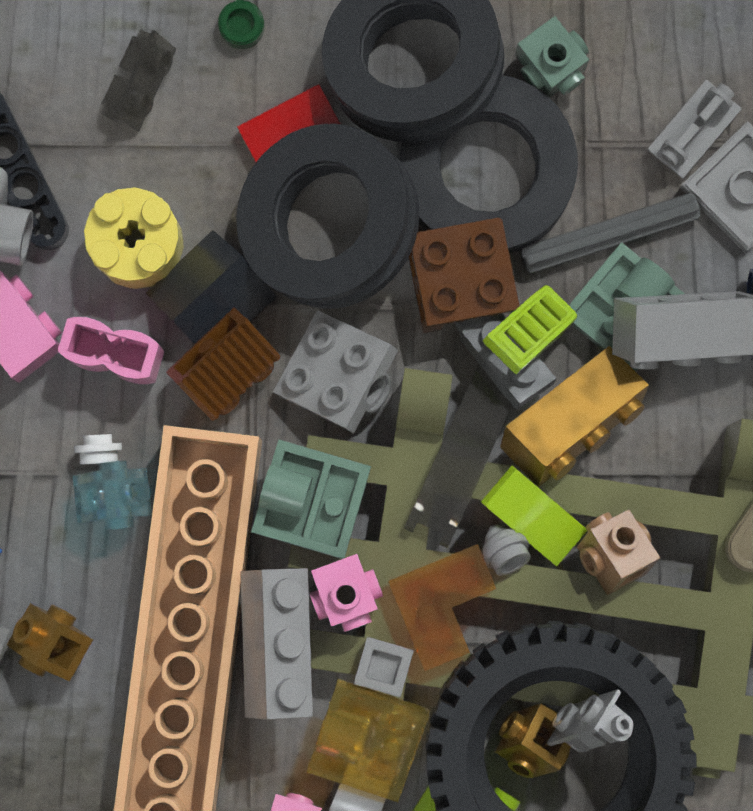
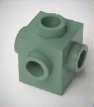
[515,16,589,98]

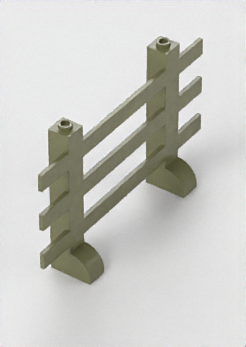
[288,368,753,779]

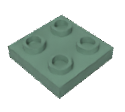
[569,242,684,372]
[251,439,371,559]

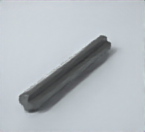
[521,193,700,273]

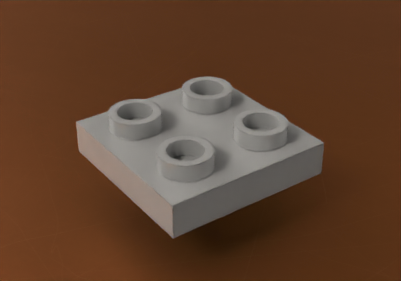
[273,310,398,434]

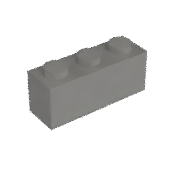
[612,291,753,369]
[241,568,313,719]

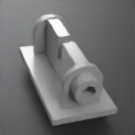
[647,79,742,179]
[547,689,633,752]

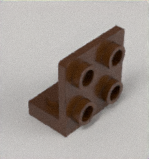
[408,218,519,334]

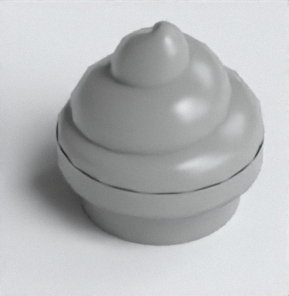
[481,524,531,576]

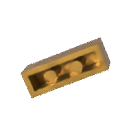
[500,346,649,487]

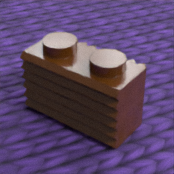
[166,308,281,421]

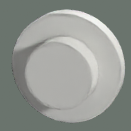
[74,434,122,464]

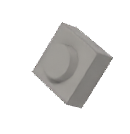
[354,637,414,697]

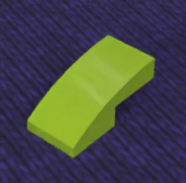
[481,465,587,566]

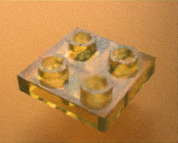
[306,679,430,802]

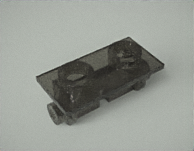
[101,30,177,132]

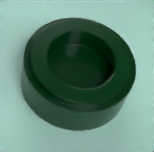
[218,0,265,49]

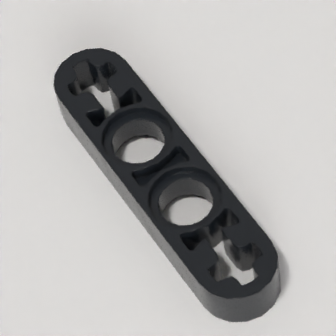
[0,92,69,250]

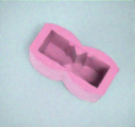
[58,317,164,384]

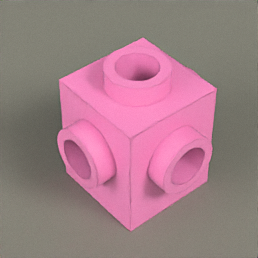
[309,554,383,632]

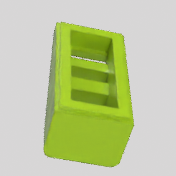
[482,285,577,375]

